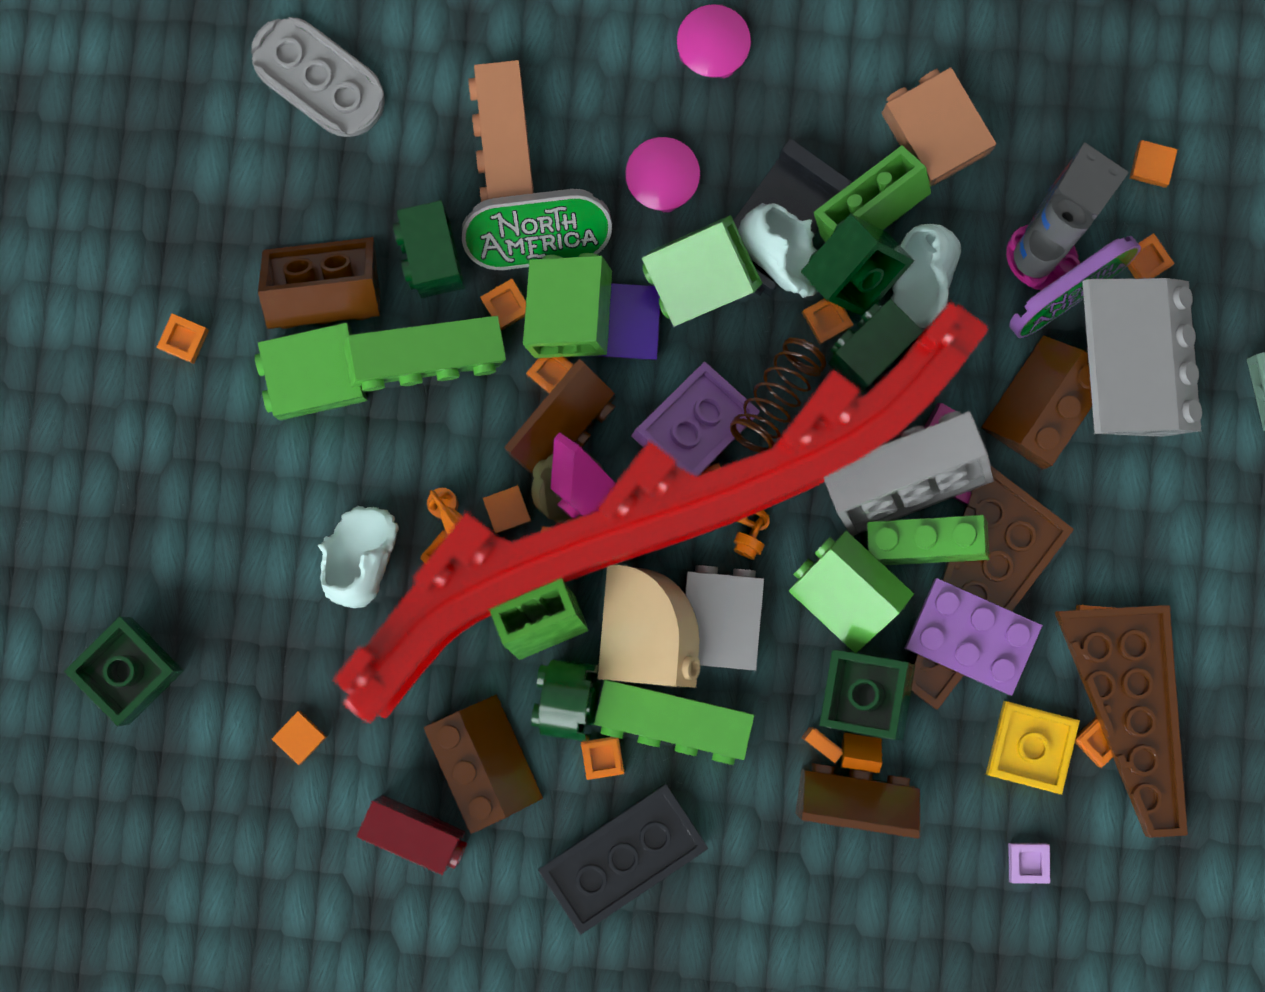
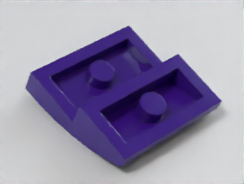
[589,284,660,361]

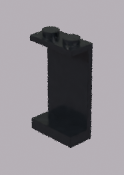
[733,138,851,297]

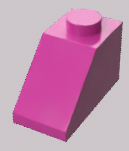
[550,432,616,519]

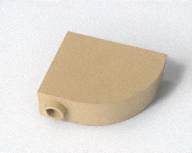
[598,565,700,688]

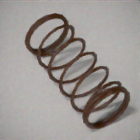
[729,338,827,453]

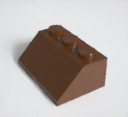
[258,237,380,329]
[981,335,1092,470]
[504,359,616,475]
[423,694,543,834]
[795,763,920,839]

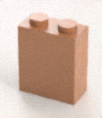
[882,68,996,187]

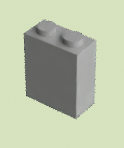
[685,565,764,670]

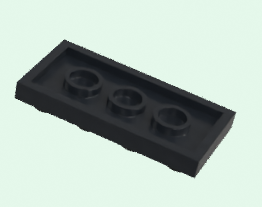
[538,783,709,935]

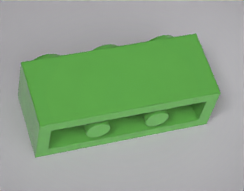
[813,145,931,242]
[867,515,989,565]

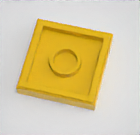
[986,701,1080,795]

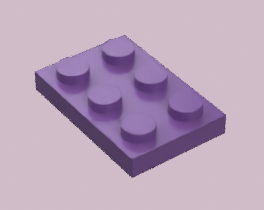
[632,361,760,476]
[904,578,1042,696]

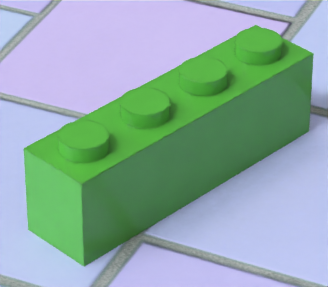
[344,316,506,392]
[594,680,754,765]

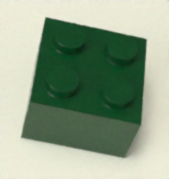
[393,200,465,298]
[800,213,914,316]
[828,299,923,395]
[64,616,184,726]
[819,649,916,741]

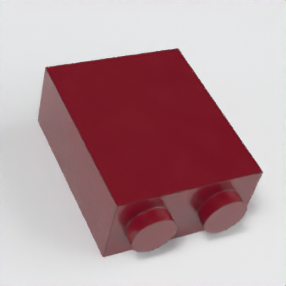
[356,795,468,875]

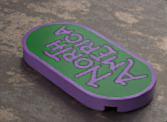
[1009,236,1141,338]

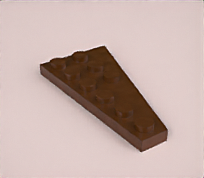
[911,465,1074,710]
[1054,605,1188,838]

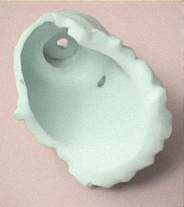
[738,203,819,298]
[891,224,961,328]
[318,506,399,608]

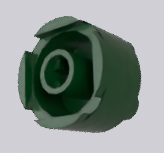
[531,659,600,742]

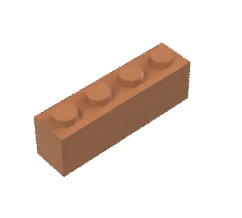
[468,60,534,202]

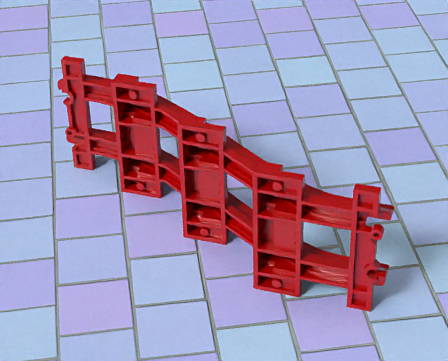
[334,302,988,723]

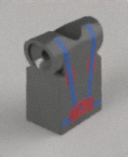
[1014,142,1129,278]

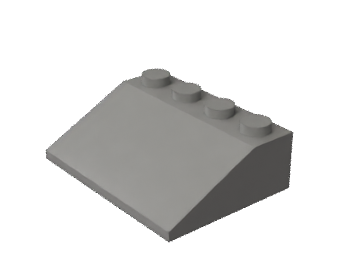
[1082,278,1202,437]
[824,411,994,536]

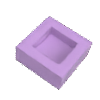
[1008,843,1050,883]

